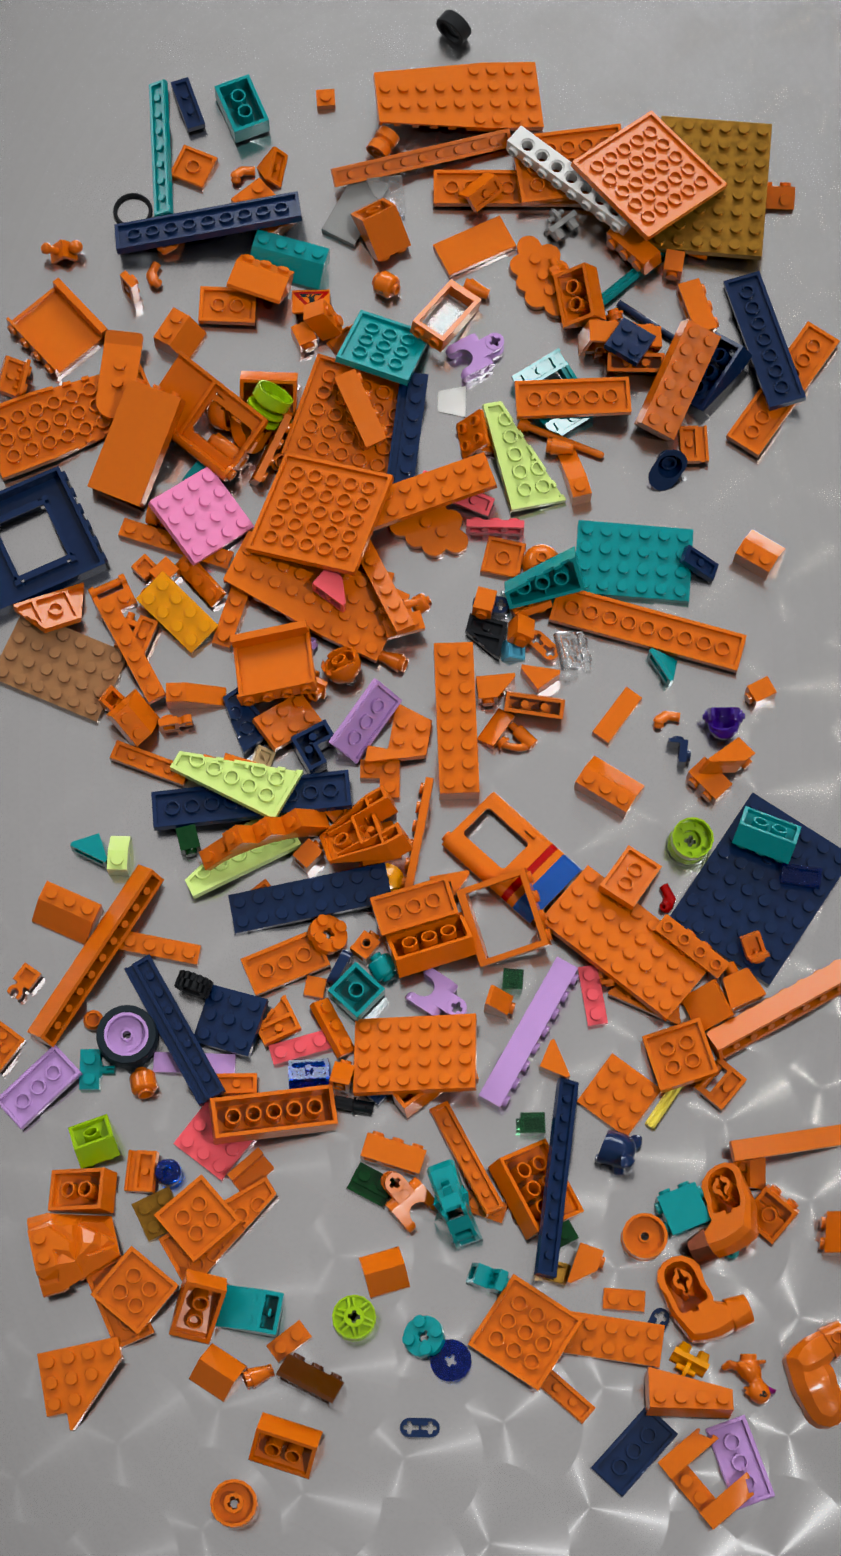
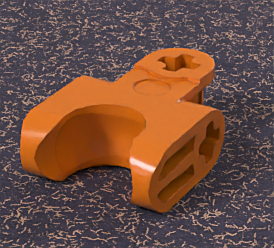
[380,1171,437,1233]

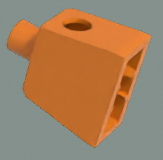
[720,961,766,1012]

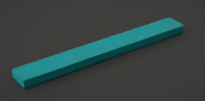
[149,79,173,217]

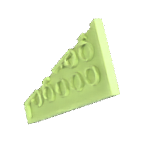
[482,401,566,512]
[170,751,304,817]
[185,816,301,899]

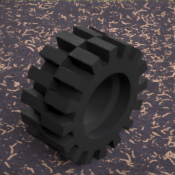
[174,970,214,999]

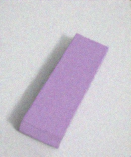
[153,1052,236,1074]

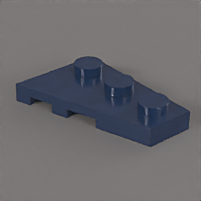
[223,687,265,755]

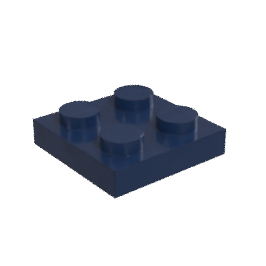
[604,317,656,367]

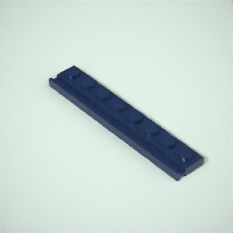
[387,373,428,484]
[124,954,226,1107]

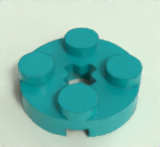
[402,1315,445,1359]

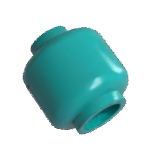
[368,952,397,983]

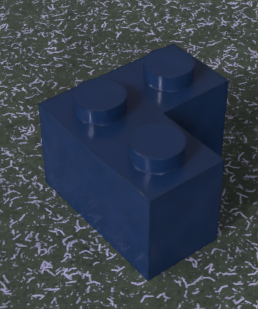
[291,719,334,774]

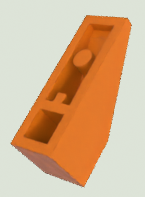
[557,449,592,506]
[166,682,226,709]
[699,737,755,774]

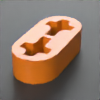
[528,630,559,663]

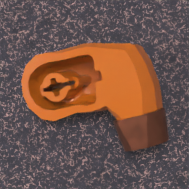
[687,1162,758,1266]

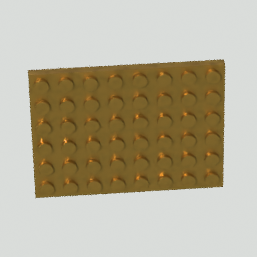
[650,116,772,260]

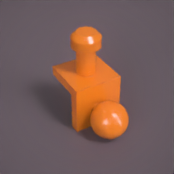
[41,239,83,265]

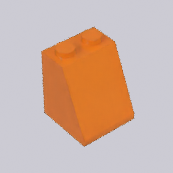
[351,198,411,262]

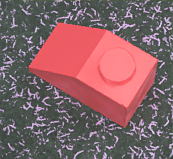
[312,569,346,613]

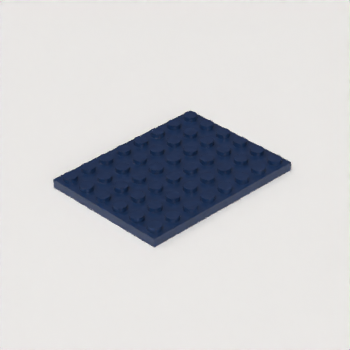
[670,792,841,987]

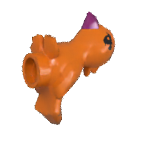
[721,1354,776,1404]

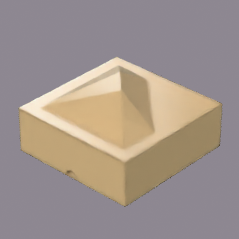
[251,744,276,767]

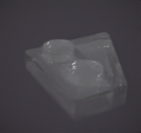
[366,175,406,214]

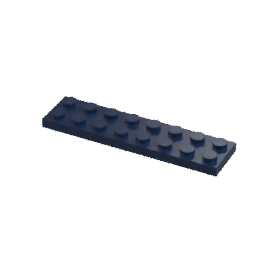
[723,271,806,411]
[228,862,391,935]

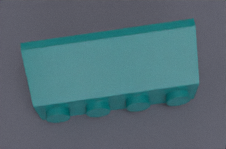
[250,229,330,290]

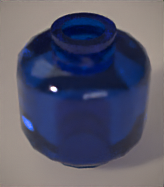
[155,1158,182,1187]

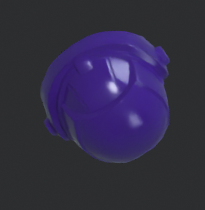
[702,707,745,740]

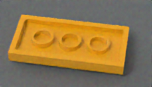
[136,571,219,653]

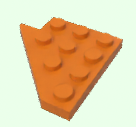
[37,1336,123,1431]

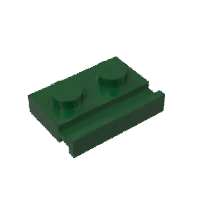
[346,1162,395,1209]

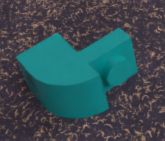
[466,1263,509,1294]

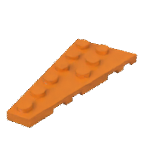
[158,1176,277,1281]

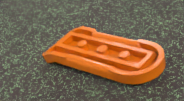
[96,330,144,421]

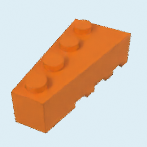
[578,318,662,356]
[331,369,388,451]
[645,1367,734,1418]

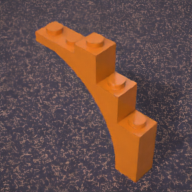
[199,808,330,870]

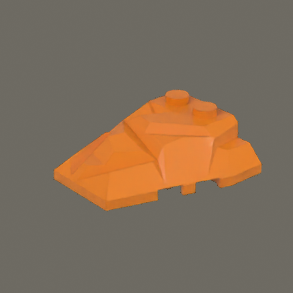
[27,1213,121,1298]

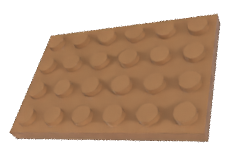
[0,616,127,724]

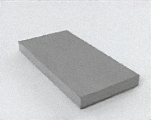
[322,178,390,248]

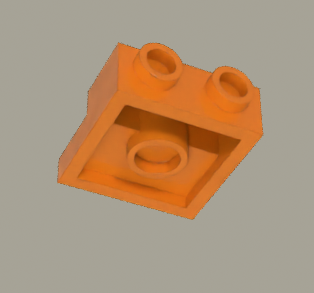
[755,1184,800,1244]

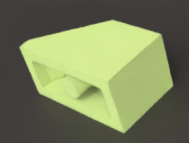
[107,836,131,876]

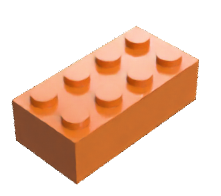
[385,912,476,978]

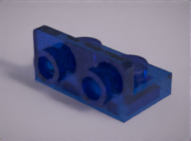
[288,1058,330,1089]

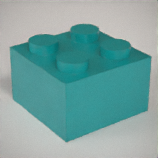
[328,962,385,1021]

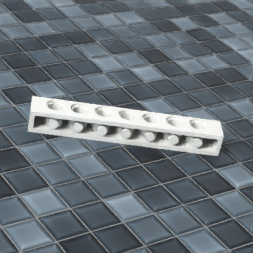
[506,126,631,235]

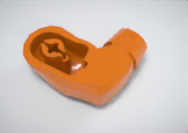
[657,1256,754,1344]
[783,1320,841,1429]

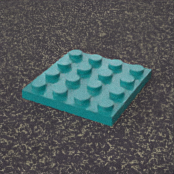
[335,310,428,386]

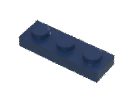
[171,77,206,132]

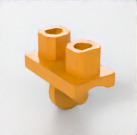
[669,1341,710,1378]

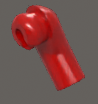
[659,883,676,913]

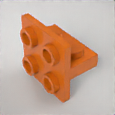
[456,409,494,459]

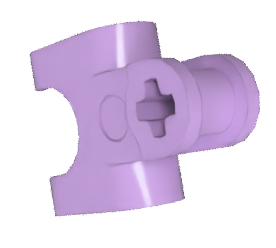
[445,333,504,383]
[405,968,467,1016]

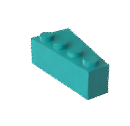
[504,546,585,609]

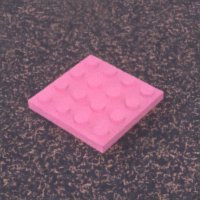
[148,467,254,566]

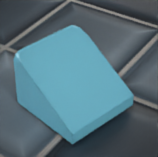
[501,640,525,661]

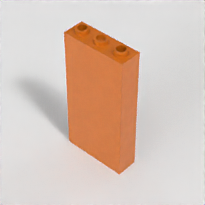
[87,378,186,509]

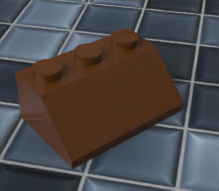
[276,1352,344,1407]

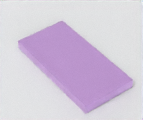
[329,678,403,764]
[0,1045,82,1130]
[705,1414,775,1510]

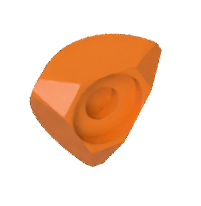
[231,415,274,454]

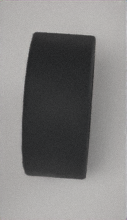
[436,10,472,45]

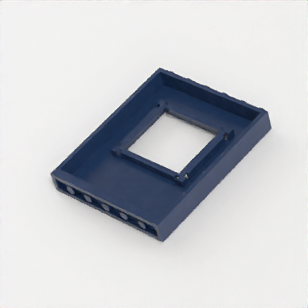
[0,466,108,617]

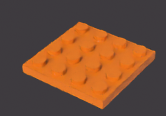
[468,1274,584,1392]

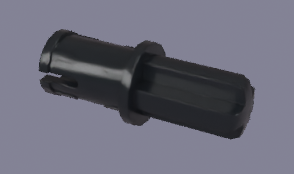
[334,1095,374,1115]

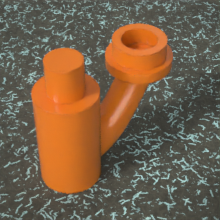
[496,722,538,752]

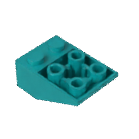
[215,1285,285,1337]

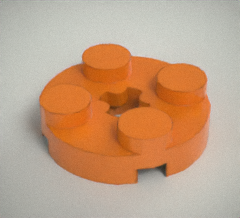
[307,914,347,955]

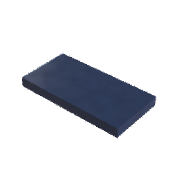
[591,1406,678,1498]

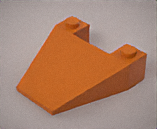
[319,785,413,864]

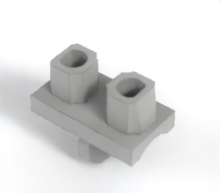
[544,208,579,242]

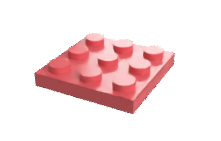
[173,1102,254,1182]

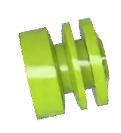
[247,380,293,430]
[667,817,714,865]
[332,1295,376,1343]

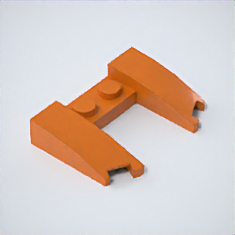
[657,1428,754,1530]

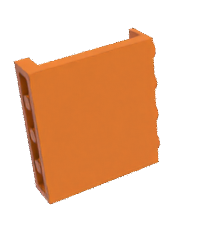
[6,278,108,378]
[230,620,318,706]

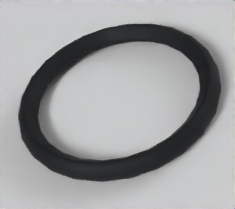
[113,193,153,223]

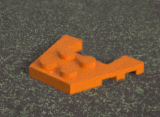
[364,704,432,765]

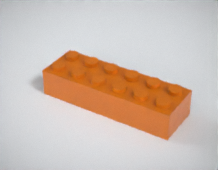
[634,319,721,441]
[209,1084,338,1145]

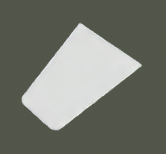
[437,386,466,417]

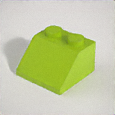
[68,1114,120,1169]

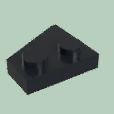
[465,613,508,659]

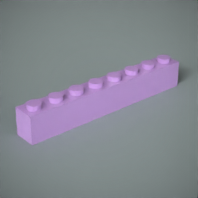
[478,957,579,1110]

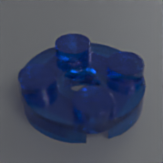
[430,1339,472,1382]

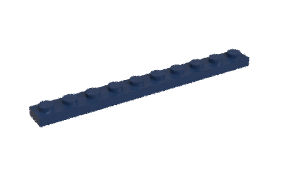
[534,1077,579,1280]

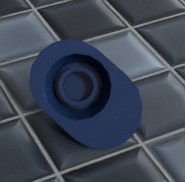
[648,449,687,491]

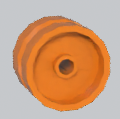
[620,1213,668,1262]
[210,1479,258,1528]

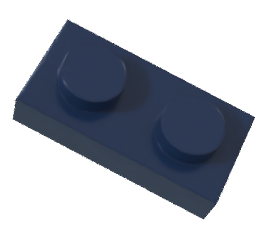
[679,545,719,582]

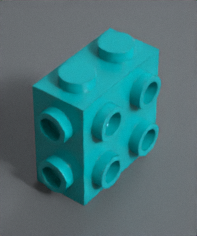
[654,1181,711,1238]

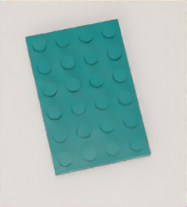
[576,520,693,604]

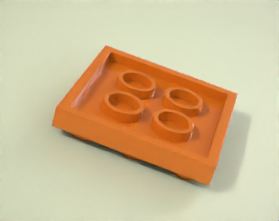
[642,1017,719,1094]
[576,1053,660,1135]
[154,1174,242,1263]
[90,1246,179,1335]

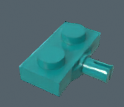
[79,1049,116,1091]

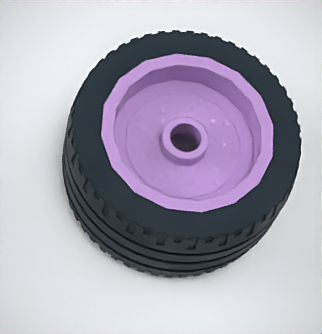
[96,1005,159,1069]

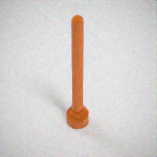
[517,419,604,459]

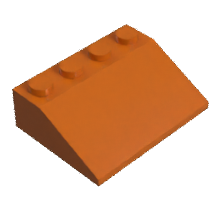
[488,1138,584,1240]

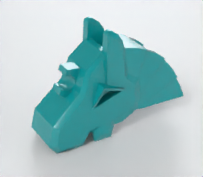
[427,1159,483,1249]

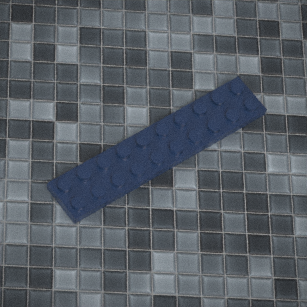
[114,191,302,255]
[151,770,352,831]

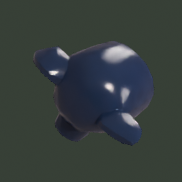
[594,1130,642,1175]

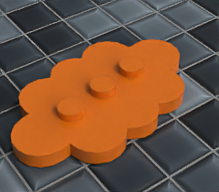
[510,236,569,319]
[389,506,468,558]

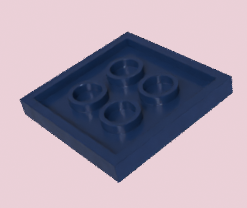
[194,985,269,1058]

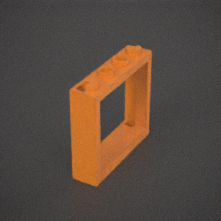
[456,868,553,968]

